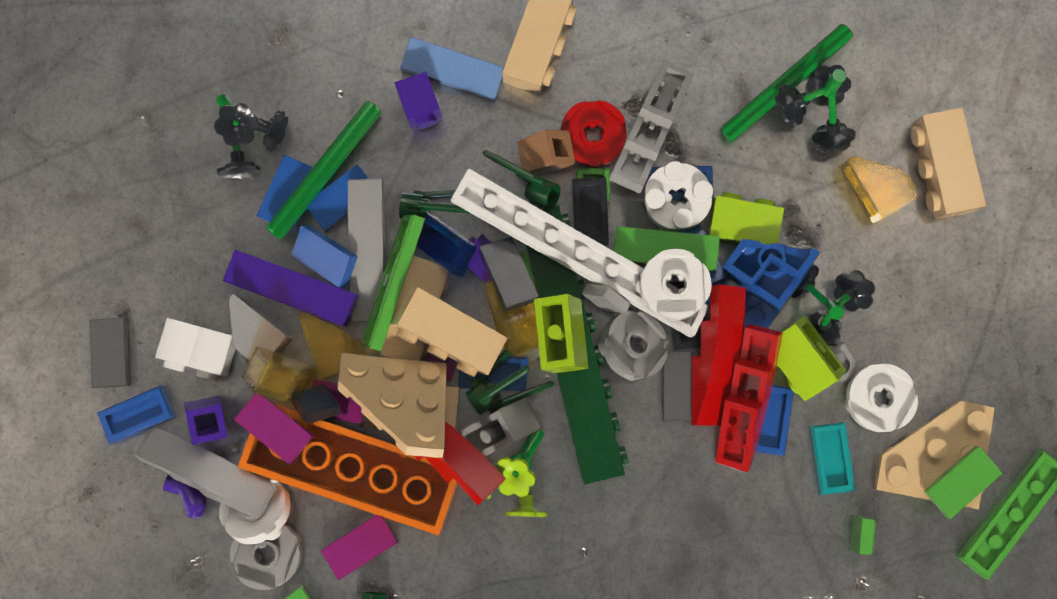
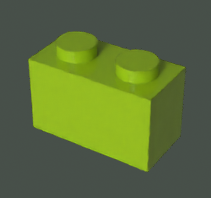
[706,192,784,246]
[534,294,588,373]
[777,315,846,401]

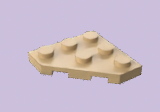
[337,353,446,458]
[873,401,995,510]

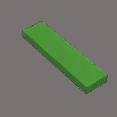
[361,215,425,352]
[956,449,1057,580]

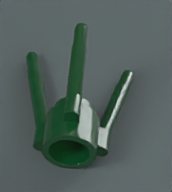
[482,150,560,210]
[399,190,470,242]
[465,348,554,415]

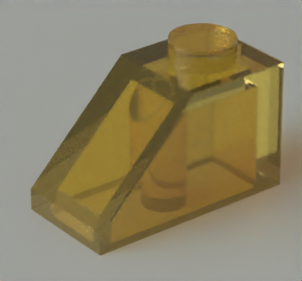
[839,156,918,224]
[483,280,539,356]
[298,312,366,380]
[242,346,319,402]

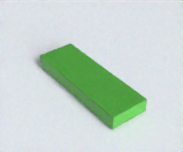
[614,226,720,273]

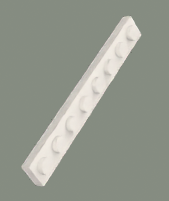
[450,168,709,337]

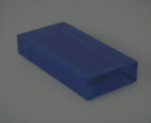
[416,213,478,277]

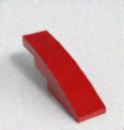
[691,285,746,426]
[715,324,783,473]
[415,421,506,505]

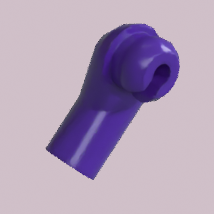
[163,475,207,519]

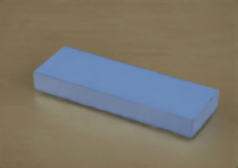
[400,37,504,101]

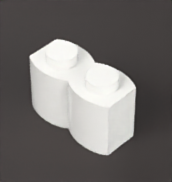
[155,318,235,381]

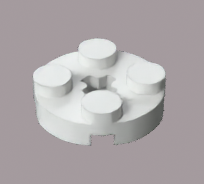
[644,161,713,231]
[639,249,711,320]
[845,364,918,432]
[219,474,291,544]

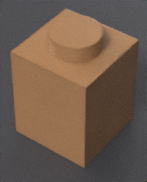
[517,129,575,175]

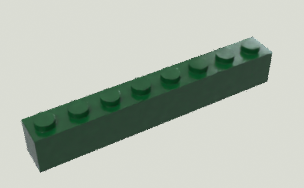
[525,205,629,485]

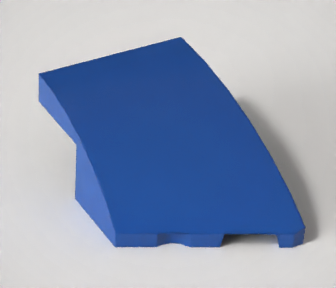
[705,239,820,331]

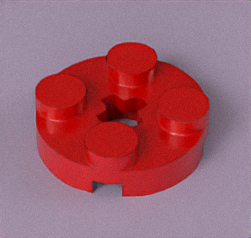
[561,100,627,168]

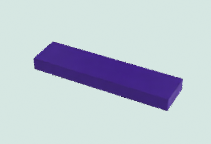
[222,250,359,328]

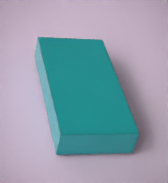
[809,422,856,495]

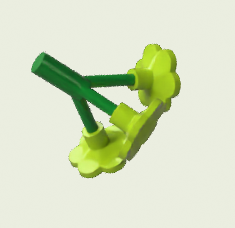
[487,429,547,517]

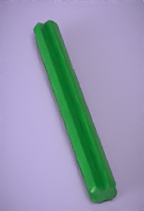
[721,24,853,141]
[266,101,381,239]

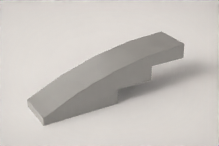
[609,61,694,194]
[348,179,386,321]
[135,426,277,519]

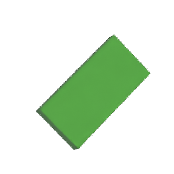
[923,446,1003,519]

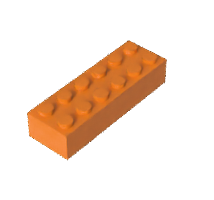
[238,401,458,536]

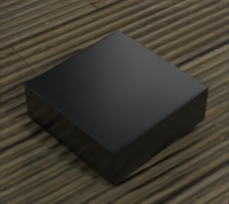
[291,384,340,424]

